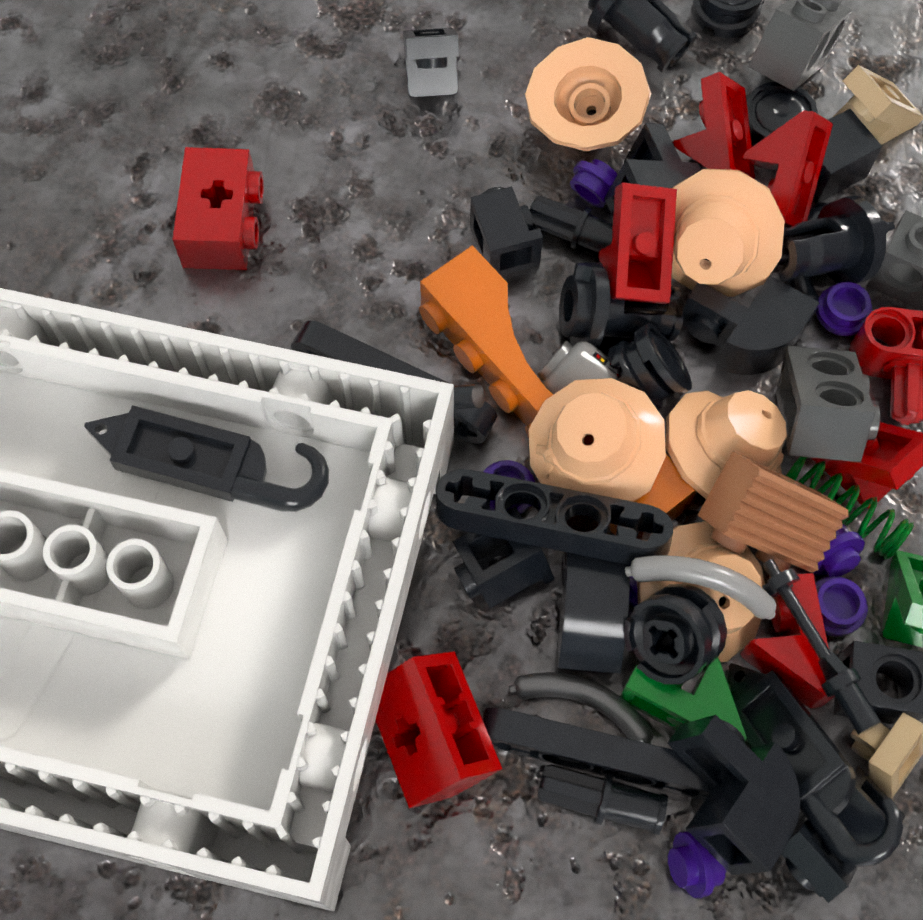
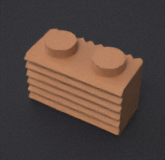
[697,451,848,573]

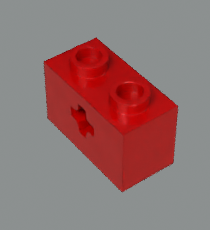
[172,147,264,270]
[376,651,502,809]

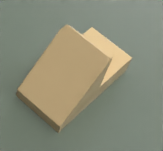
[833,65,923,145]

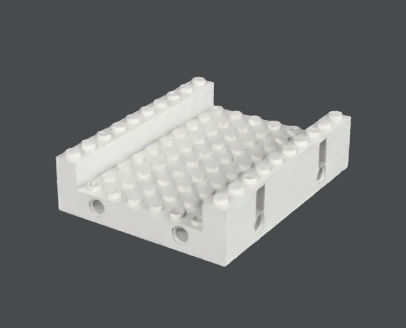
[0,288,454,911]

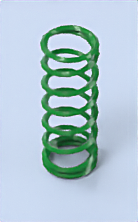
[786,456,914,560]

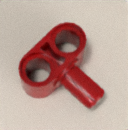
[849,307,923,425]

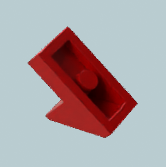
[672,72,755,179]
[741,110,833,228]
[599,183,677,304]
[810,422,923,509]
[740,573,835,708]

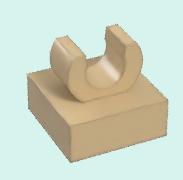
[851,712,923,798]

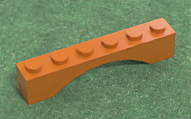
[419,245,696,541]

